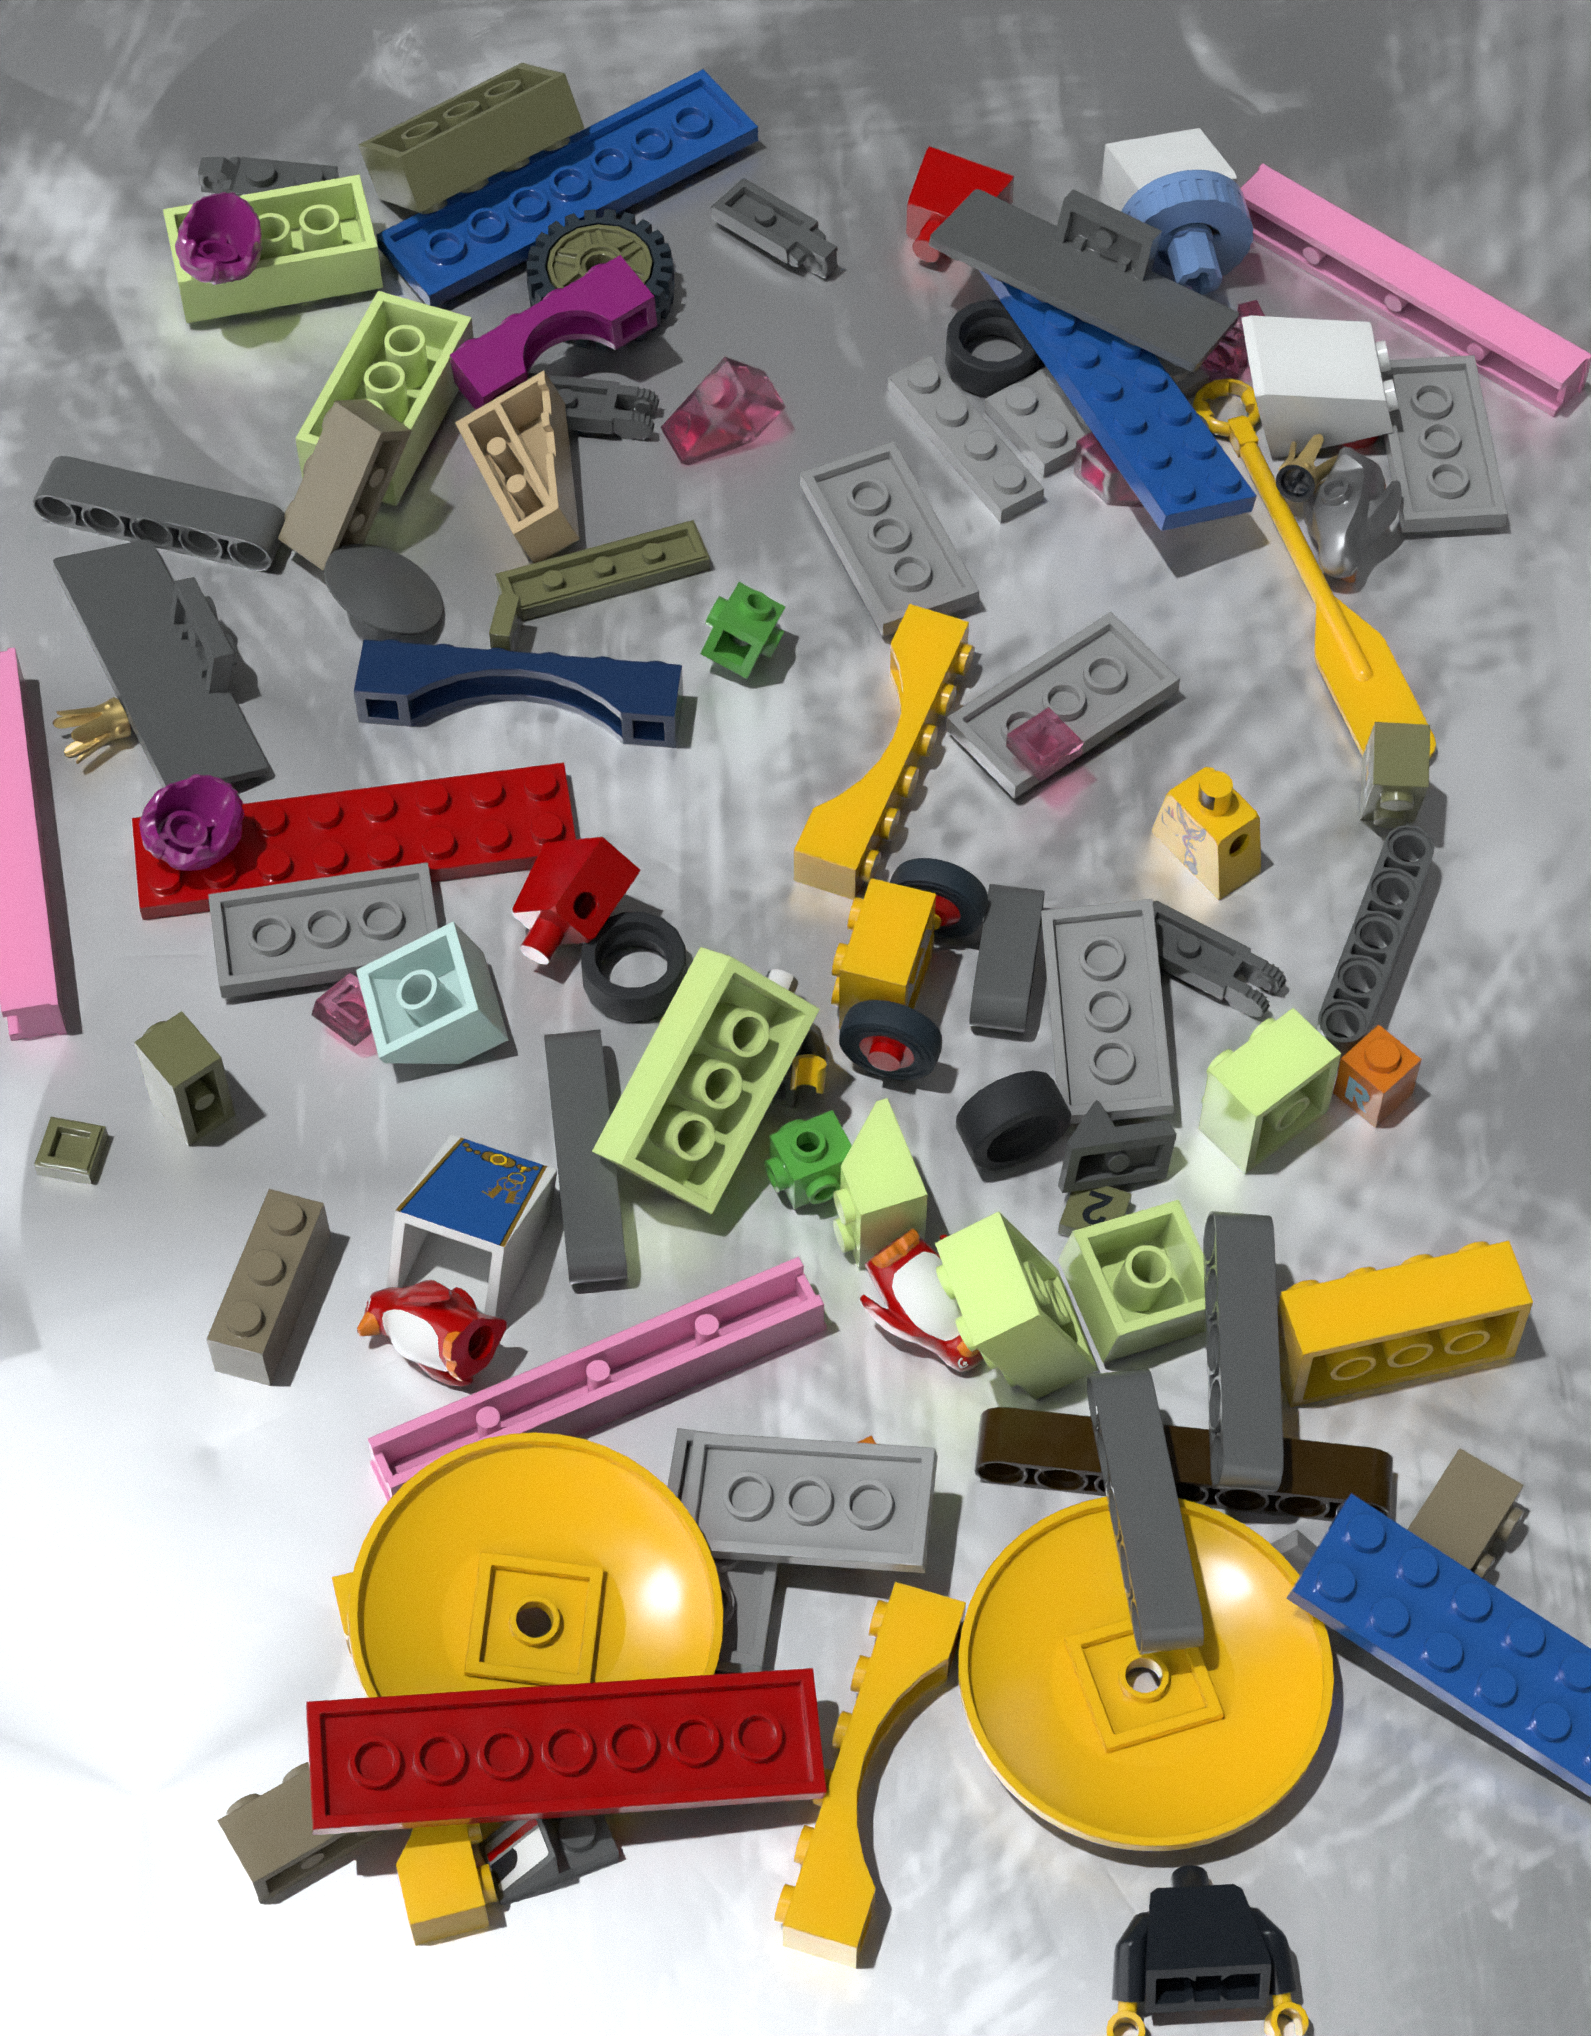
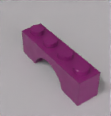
[449,255,657,410]

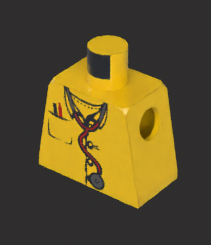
[1152,767,1261,900]

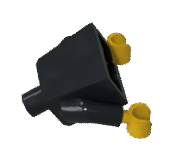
[1106,1865,1309,2036]

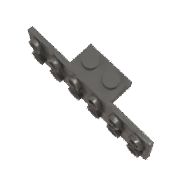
[929,189,1239,372]
[53,539,268,788]

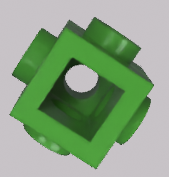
[700,582,785,679]
[764,1110,852,1209]

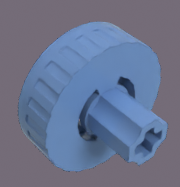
[1121,170,1254,295]

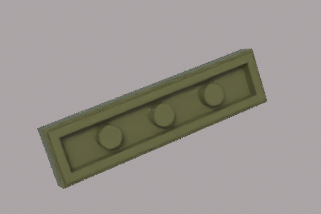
[495,520,710,621]

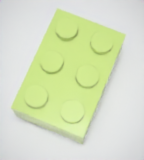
[935,1211,1098,1400]

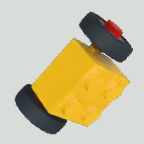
[831,858,988,1080]

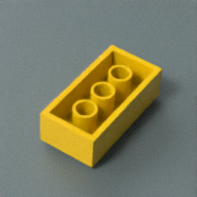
[1277,1241,1533,1408]

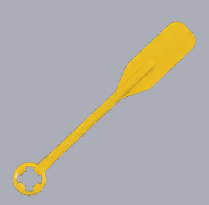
[1192,378,1436,760]

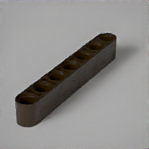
[974,1407,1393,1522]

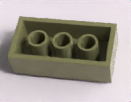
[358,63,584,214]

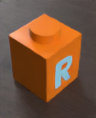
[1333,1024,1422,1128]

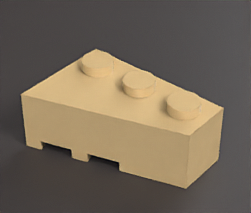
[455,371,580,563]

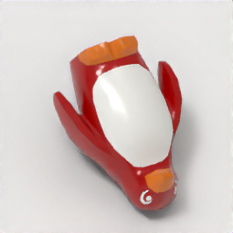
[860,1228,984,1372]
[357,1280,507,1386]

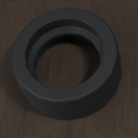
[945,300,1040,396]
[581,912,687,1022]
[956,1070,1071,1170]

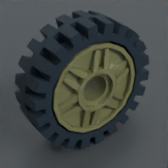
[527,209,675,350]

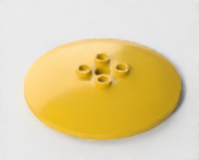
[347,1432,723,1698]
[958,1497,1334,1851]

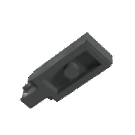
[198,157,339,196]
[711,178,838,279]

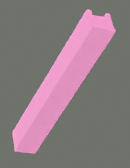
[1241,163,1591,417]
[0,647,67,1041]
[368,1256,827,1502]

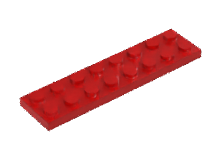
[132,762,576,920]
[306,1668,827,1835]

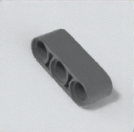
[969,884,1045,1033]

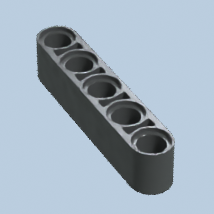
[33,456,285,571]
[1316,825,1435,1071]
[544,1029,628,1285]
[1203,1211,1284,1492]
[1087,1368,1204,1655]

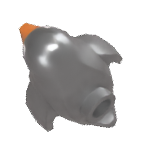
[1303,447,1402,583]

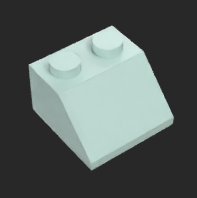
[356,921,508,1064]

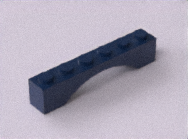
[354,639,683,748]

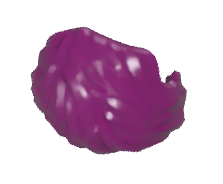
[175,192,262,285]
[139,774,244,871]

